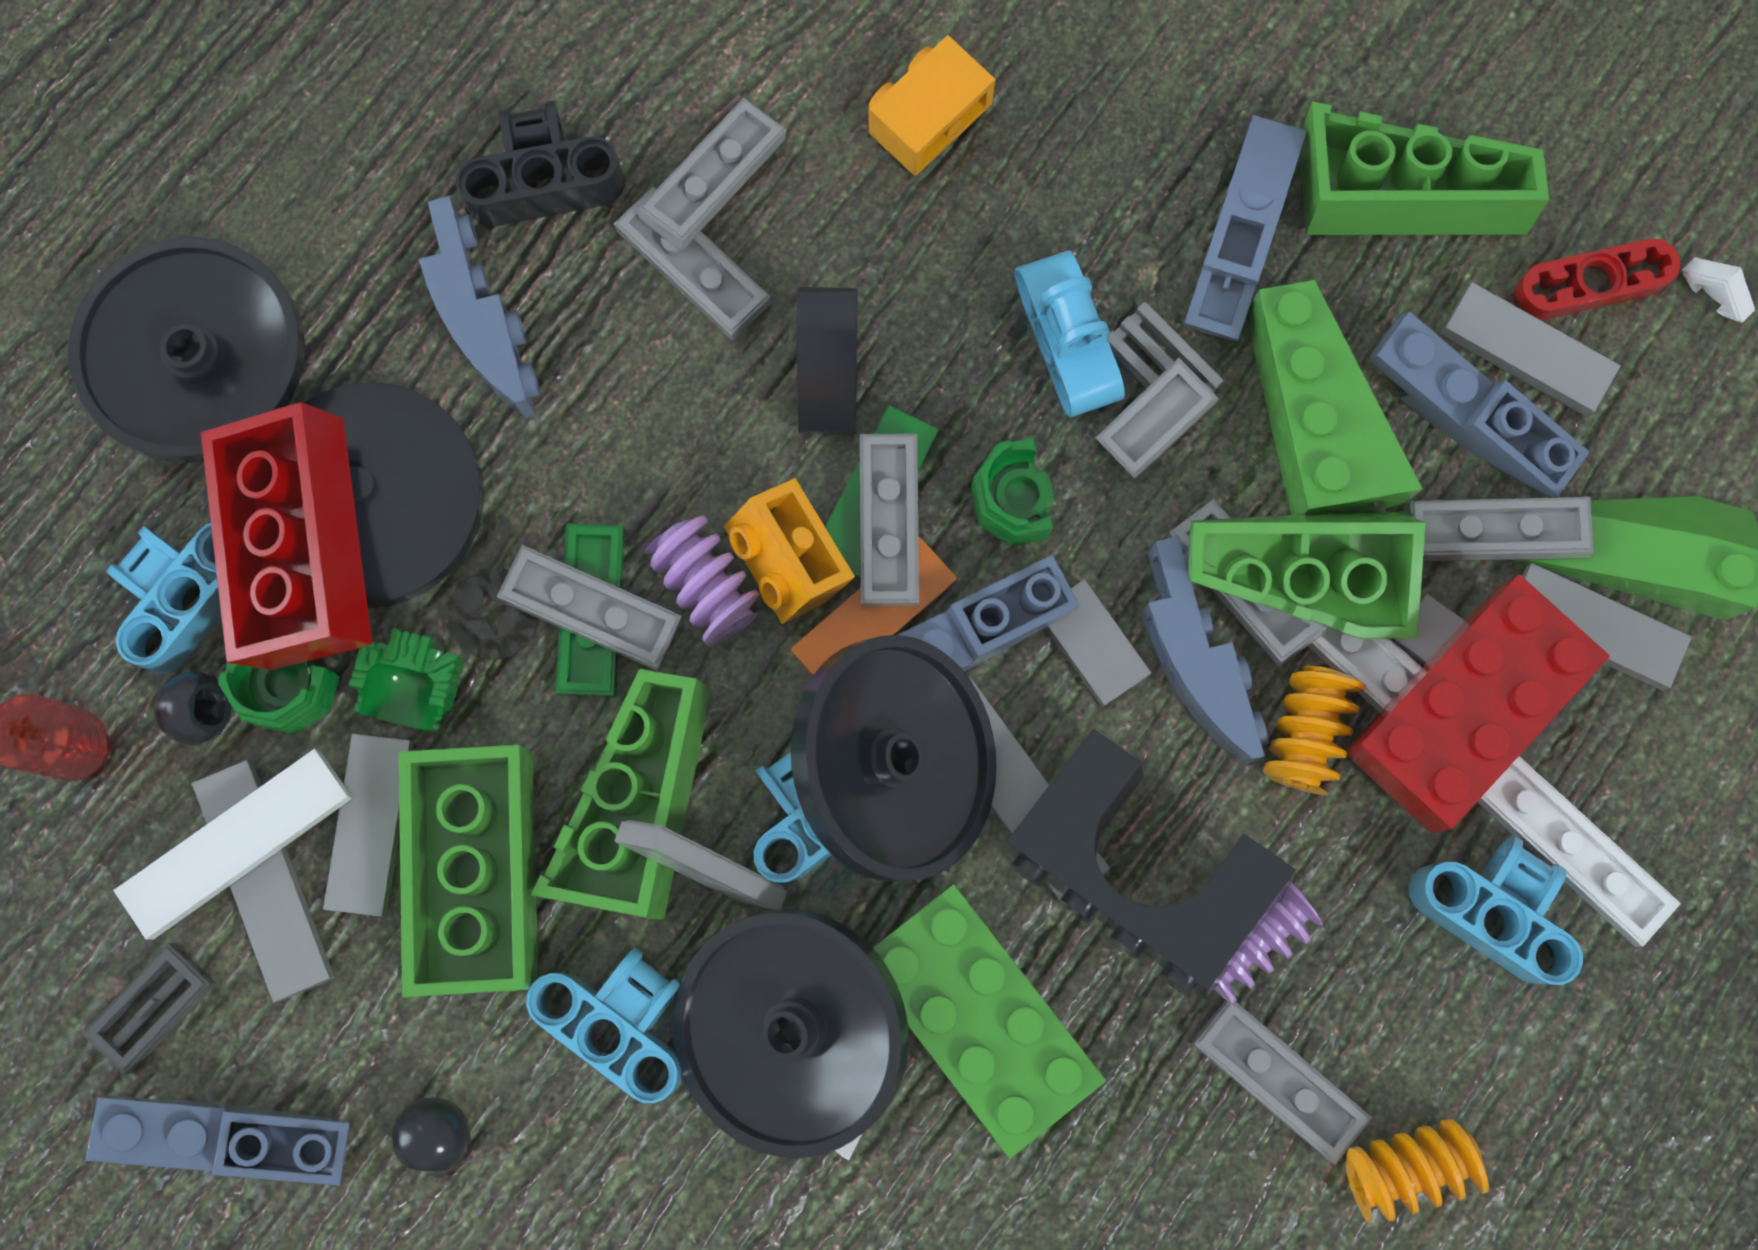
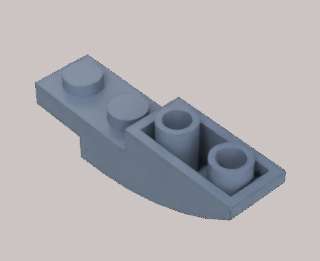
[1183,115,1307,343]
[419,196,540,419]
[1368,311,1590,497]
[1141,536,1268,765]
[898,555,1080,672]
[86,1095,350,1186]

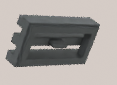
[82,943,217,1075]

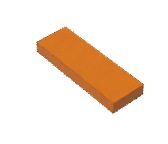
[790,536,958,676]

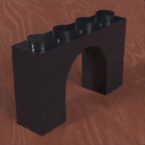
[1006,728,1296,999]

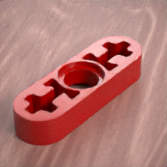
[1514,239,1680,320]

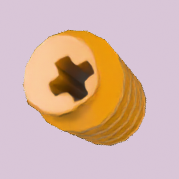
[1263,665,1366,796]
[1345,1119,1489,1224]

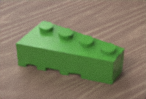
[1299,101,1549,235]
[1246,280,1422,515]
[531,669,712,920]

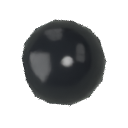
[154,671,232,745]
[391,1097,471,1172]

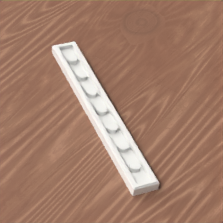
[1308,626,1681,947]

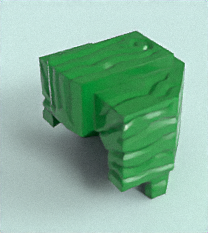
[971,438,1054,546]
[349,628,465,733]
[218,660,340,735]

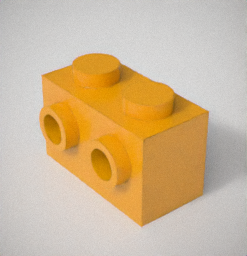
[869,35,996,177]
[723,478,855,624]

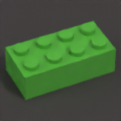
[399,745,538,997]
[873,884,1106,1159]

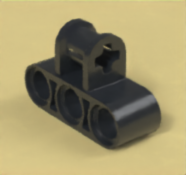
[456,100,625,226]
[796,287,858,435]

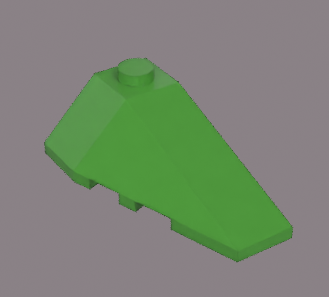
[1508,496,1758,621]
[1188,512,1426,639]

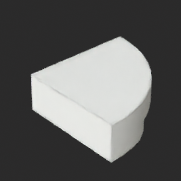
[1682,257,1755,323]

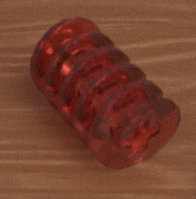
[0,694,109,781]

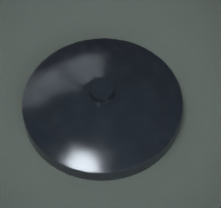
[68,237,305,463]
[304,382,484,608]
[791,635,997,882]
[673,909,909,1158]

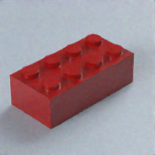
[201,402,372,670]
[1345,574,1610,833]

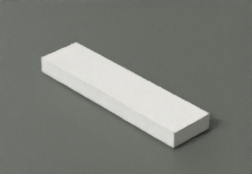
[113,749,353,940]

